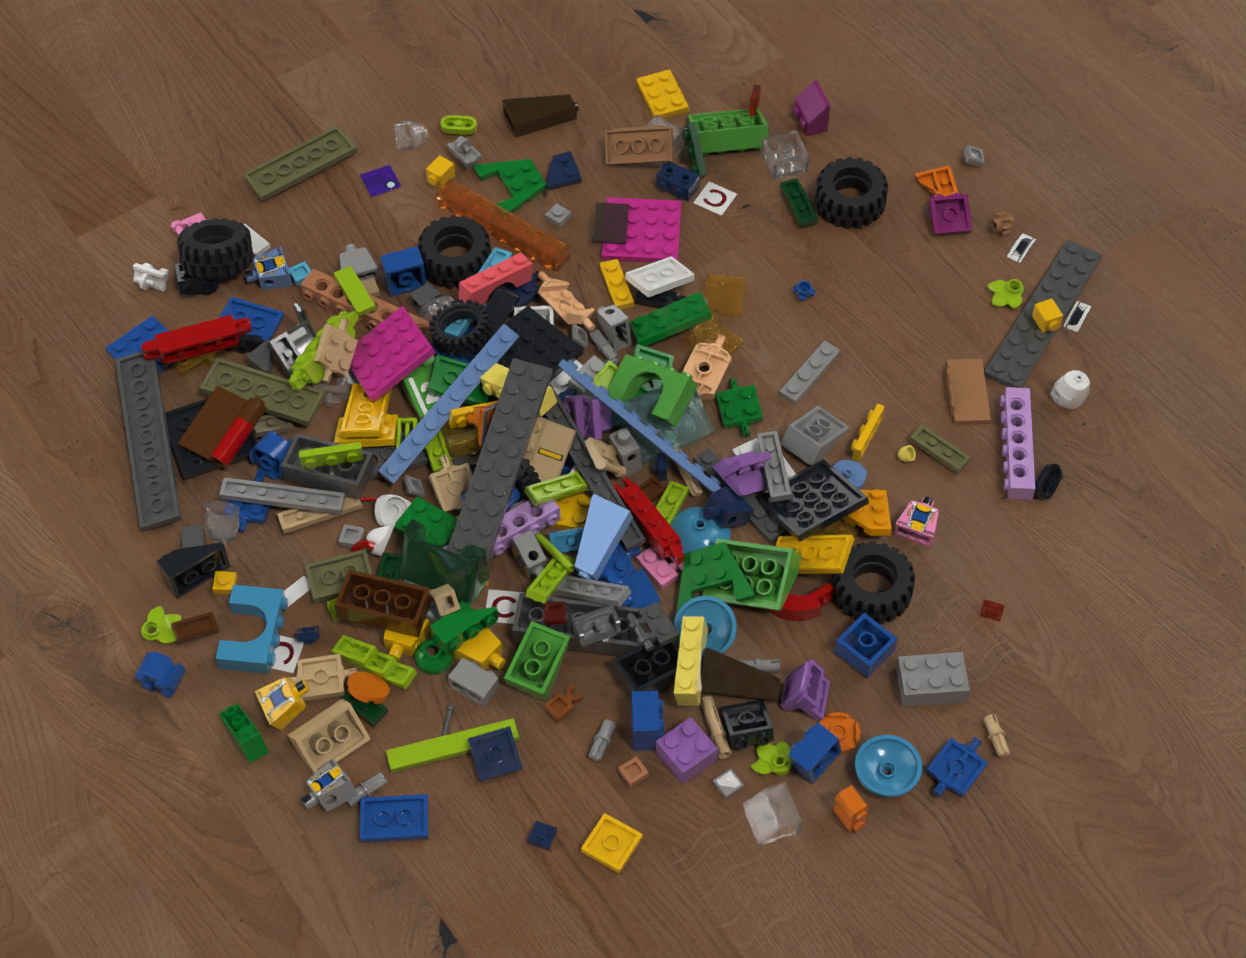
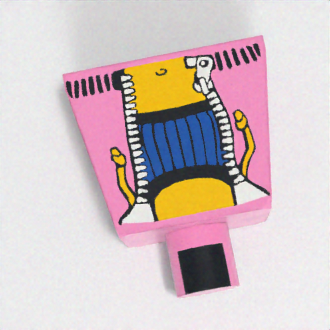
[894,497,939,548]

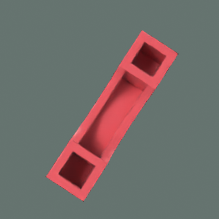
[458,252,533,305]

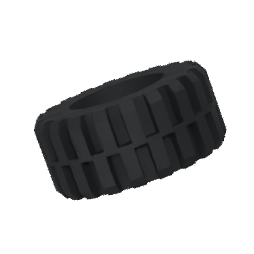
[815,157,888,229]
[418,215,491,288]
[177,218,253,280]
[832,542,915,624]

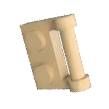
[584,437,626,478]

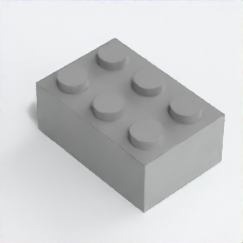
[896,652,970,707]

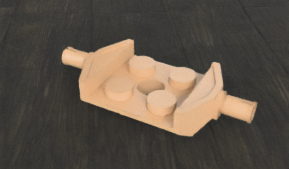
[537,271,596,331]
[683,334,732,411]

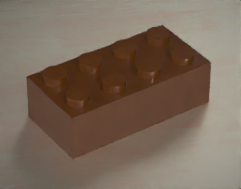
[334,569,432,637]

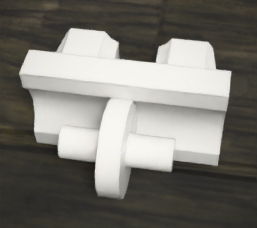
[133,263,169,292]

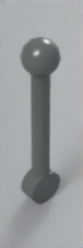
[442,704,455,736]

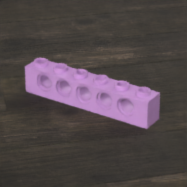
[1000,387,1035,500]
[439,500,561,578]

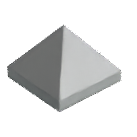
[571,324,588,349]
[404,475,425,498]

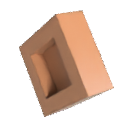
[618,756,649,788]

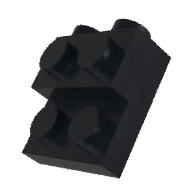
[175,263,219,295]
[721,699,774,750]

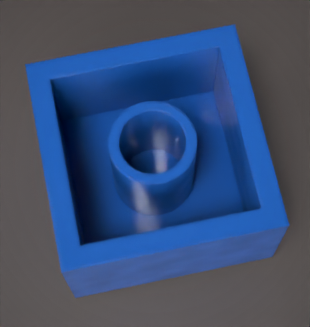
[380,246,426,297]
[835,613,897,678]
[632,691,664,751]
[789,722,842,784]

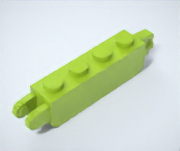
[288,311,359,390]

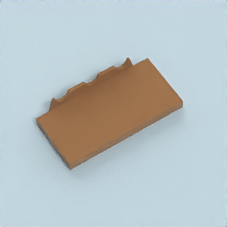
[605,125,674,165]
[945,359,991,424]

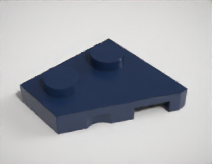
[546,151,582,191]

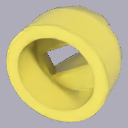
[898,445,916,462]

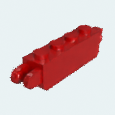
[141,315,252,364]
[613,477,685,565]

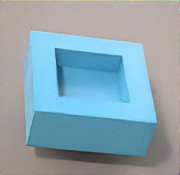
[288,261,311,286]

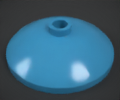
[671,506,731,558]
[673,596,737,660]
[855,735,922,797]

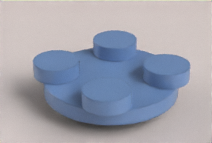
[833,460,867,490]

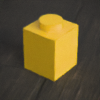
[426,155,455,189]
[1032,298,1063,333]

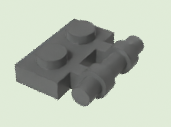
[626,602,679,652]

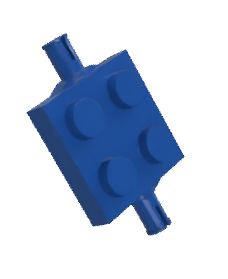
[224,471,271,533]
[574,541,642,582]
[926,737,988,798]

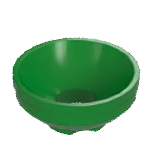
[415,638,454,675]

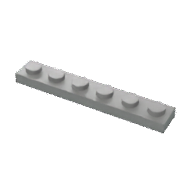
[219,477,346,515]

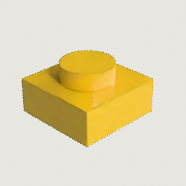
[212,571,238,594]

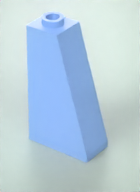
[575,494,633,581]

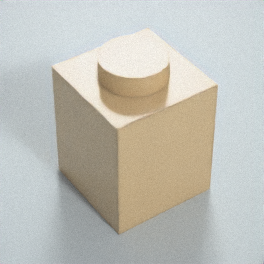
[430,584,461,617]

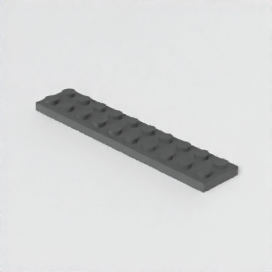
[984,240,1102,388]
[116,351,182,531]
[447,358,553,565]

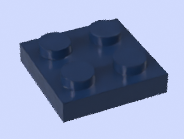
[468,726,523,782]

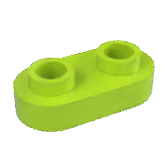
[441,115,477,135]

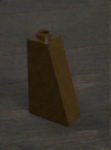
[502,94,579,137]
[701,648,784,702]

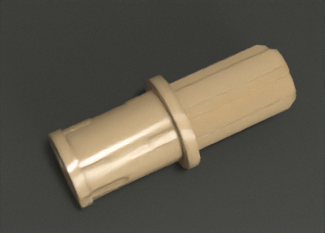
[983,714,1010,758]

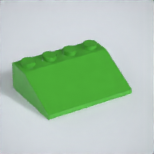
[687,108,769,155]
[702,538,802,611]

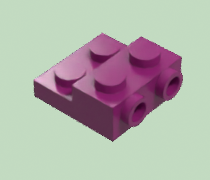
[928,193,972,236]

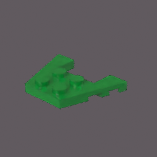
[473,159,547,220]
[676,542,756,614]

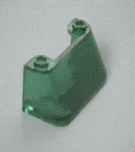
[400,519,490,605]

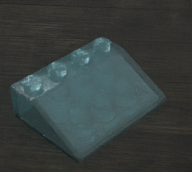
[616,386,715,464]

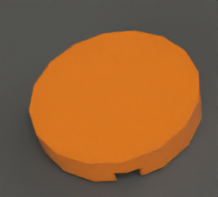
[346,671,390,704]
[819,712,861,754]

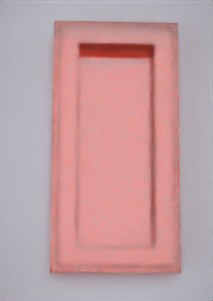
[749,84,761,116]

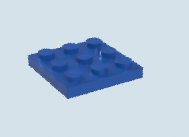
[106,315,178,374]

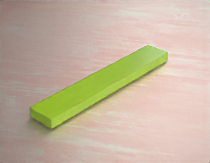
[386,718,520,773]

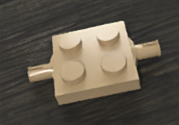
[313,318,358,383]
[429,455,473,513]
[288,654,358,701]

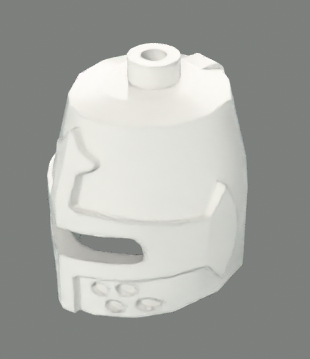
[1050,370,1090,409]

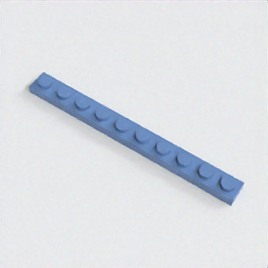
[377,324,519,485]
[558,359,721,493]

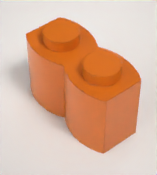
[833,785,869,833]

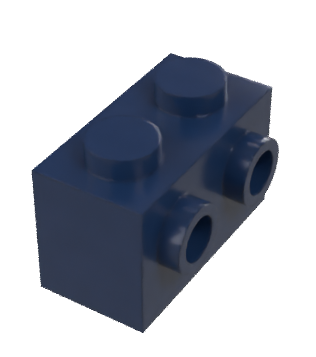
[656,161,700,202]

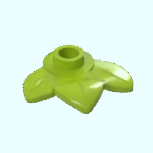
[987,279,1024,309]
[141,606,182,644]
[751,741,792,776]

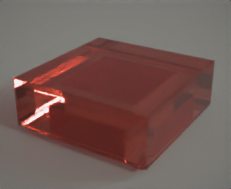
[980,600,1005,622]
[544,601,567,625]

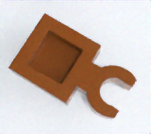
[543,685,583,723]

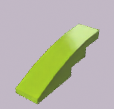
[331,635,417,690]

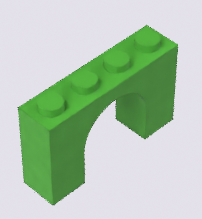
[607,354,698,427]

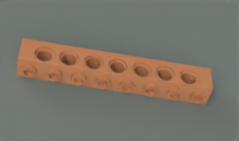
[300,269,433,344]

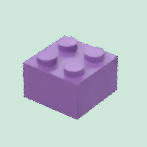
[656,717,718,785]

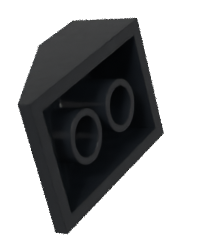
[156,542,231,599]

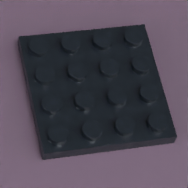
[472,306,584,380]
[165,398,258,480]
[755,459,869,542]

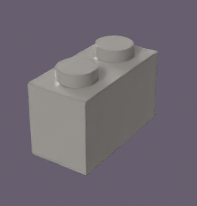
[448,658,499,707]

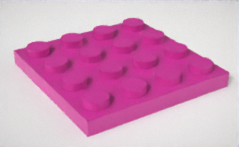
[602,197,681,263]
[350,306,436,402]

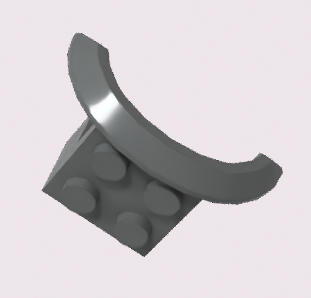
[267,303,317,377]

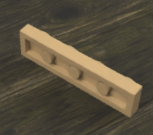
[277,495,363,534]

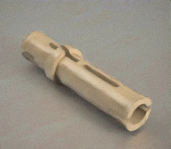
[700,696,732,759]

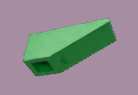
[430,607,498,654]
[219,703,269,763]

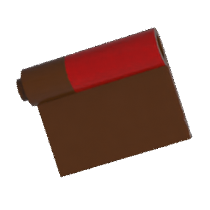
[178,385,266,468]

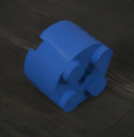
[249,431,292,479]
[134,651,186,699]

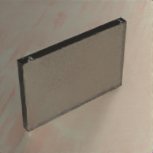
[592,202,630,244]

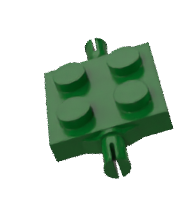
[716,378,763,437]

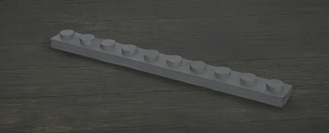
[545,382,646,552]

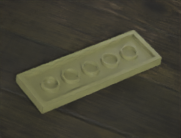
[243,125,357,202]
[199,357,326,426]

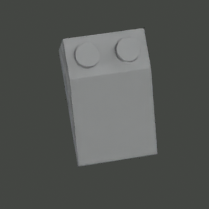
[780,406,850,466]

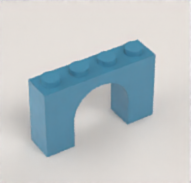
[215,585,288,674]

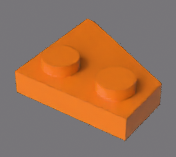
[915,165,958,196]

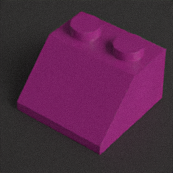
[793,81,830,136]

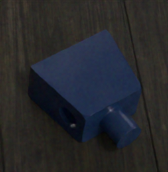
[703,485,754,528]

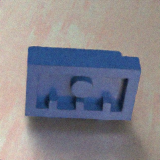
[605,569,661,609]

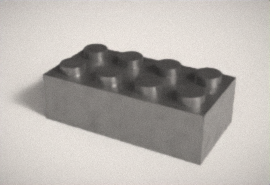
[281,433,375,499]

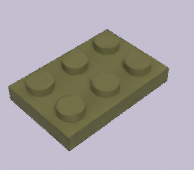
[304,549,373,603]

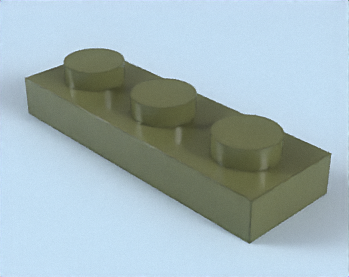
[910,424,971,474]

